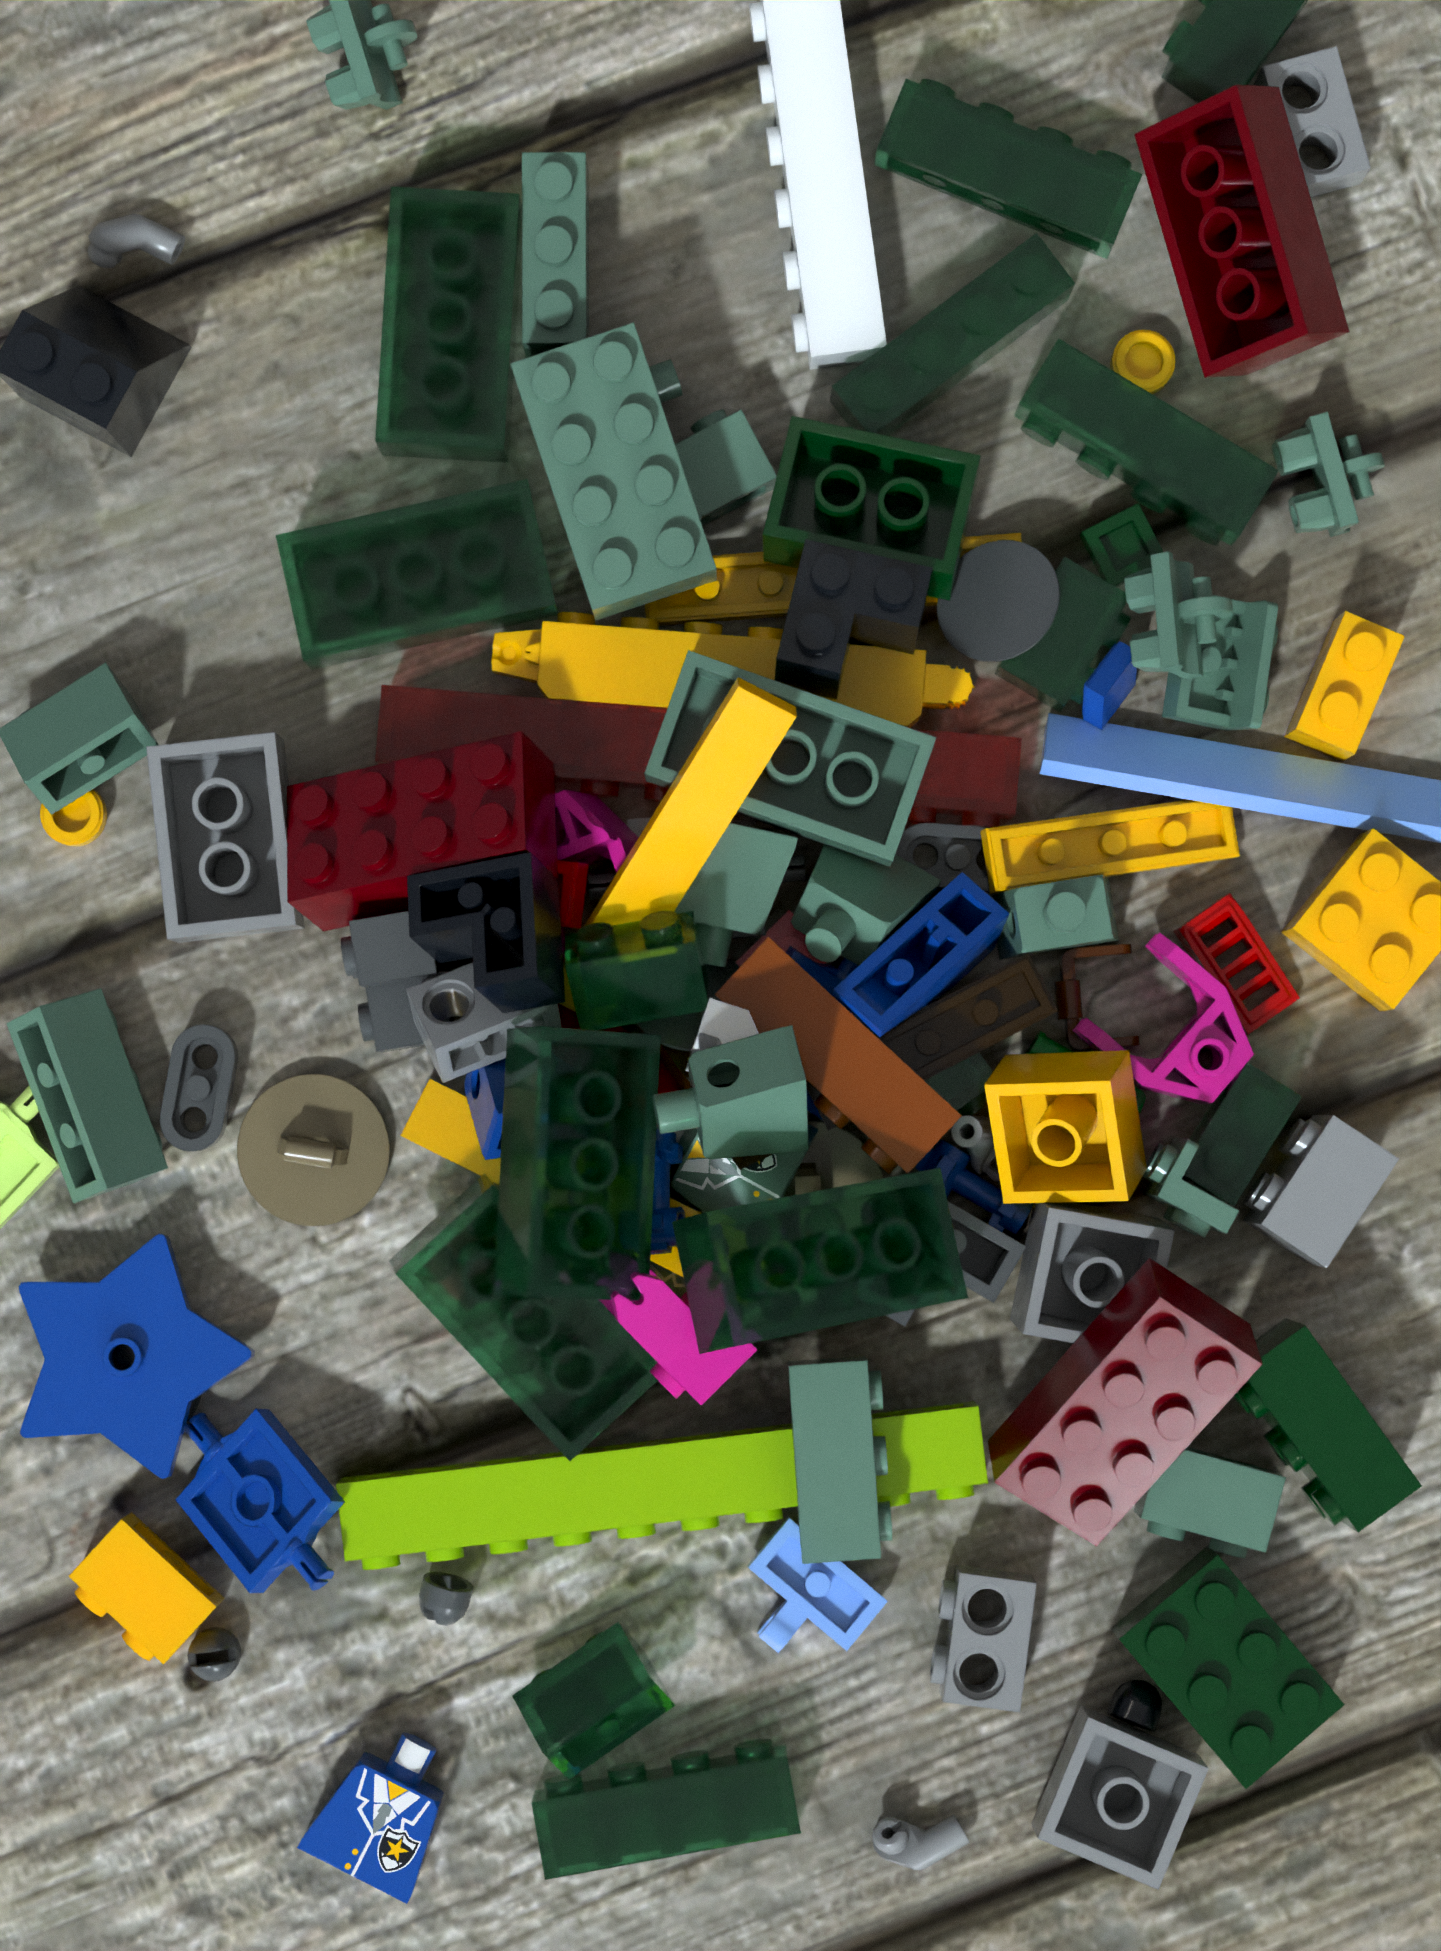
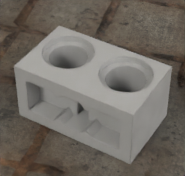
[1254,46,1371,197]
[406,962,563,1083]
[930,1565,1037,1712]

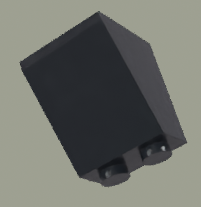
[0,286,192,457]

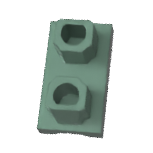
[306,0,418,110]
[1272,412,1385,537]
[1124,551,1233,679]

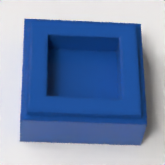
[1082,641,1137,730]

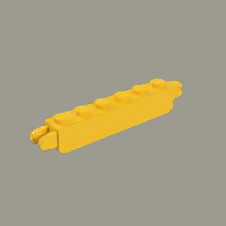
[491,612,975,728]

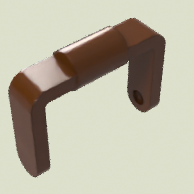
[1054,944,1140,1050]

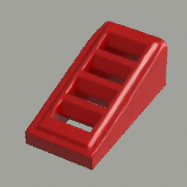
[1173,893,1300,1035]

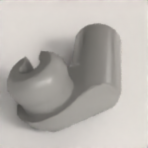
[87,214,185,268]
[951,1115,1000,1182]
[872,1814,970,1870]

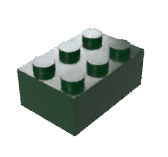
[763,416,981,601]
[1233,1318,1422,1533]
[1111,1546,1345,1789]

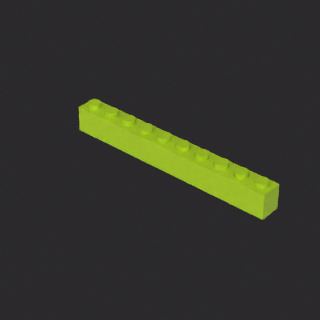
[336,1401,988,1570]

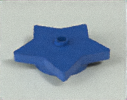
[19,1234,255,1479]

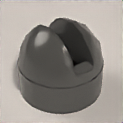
[419,1572,474,1626]
[187,1627,241,1681]

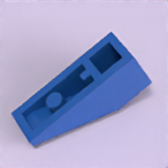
[832,872,1010,1037]

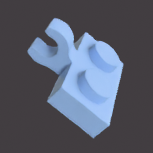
[747,1517,888,1653]

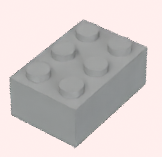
[146,732,305,943]

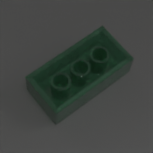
[375,186,522,463]
[276,479,559,670]
[494,1026,661,1301]
[672,1168,968,1354]
[389,1173,658,1461]

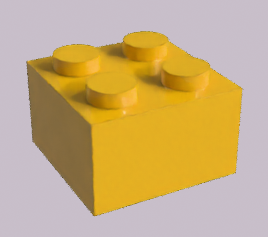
[1281,828,1441,1012]
[984,1050,1147,1204]

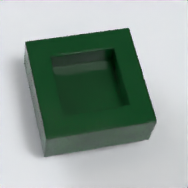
[1079,503,1163,591]

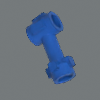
[626,1129,688,1255]
[913,1139,1034,1235]

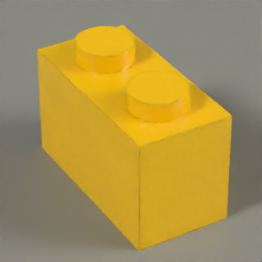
[1284,611,1405,762]
[68,1512,225,1665]

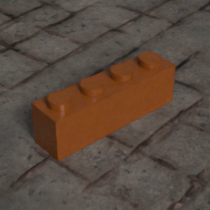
[715,937,962,1174]

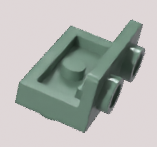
[1162,595,1278,731]
[1143,1138,1239,1238]

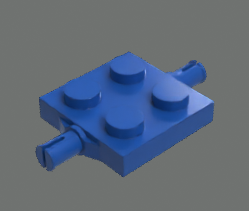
[175,1408,345,1593]

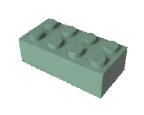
[510,322,717,621]
[644,650,937,867]

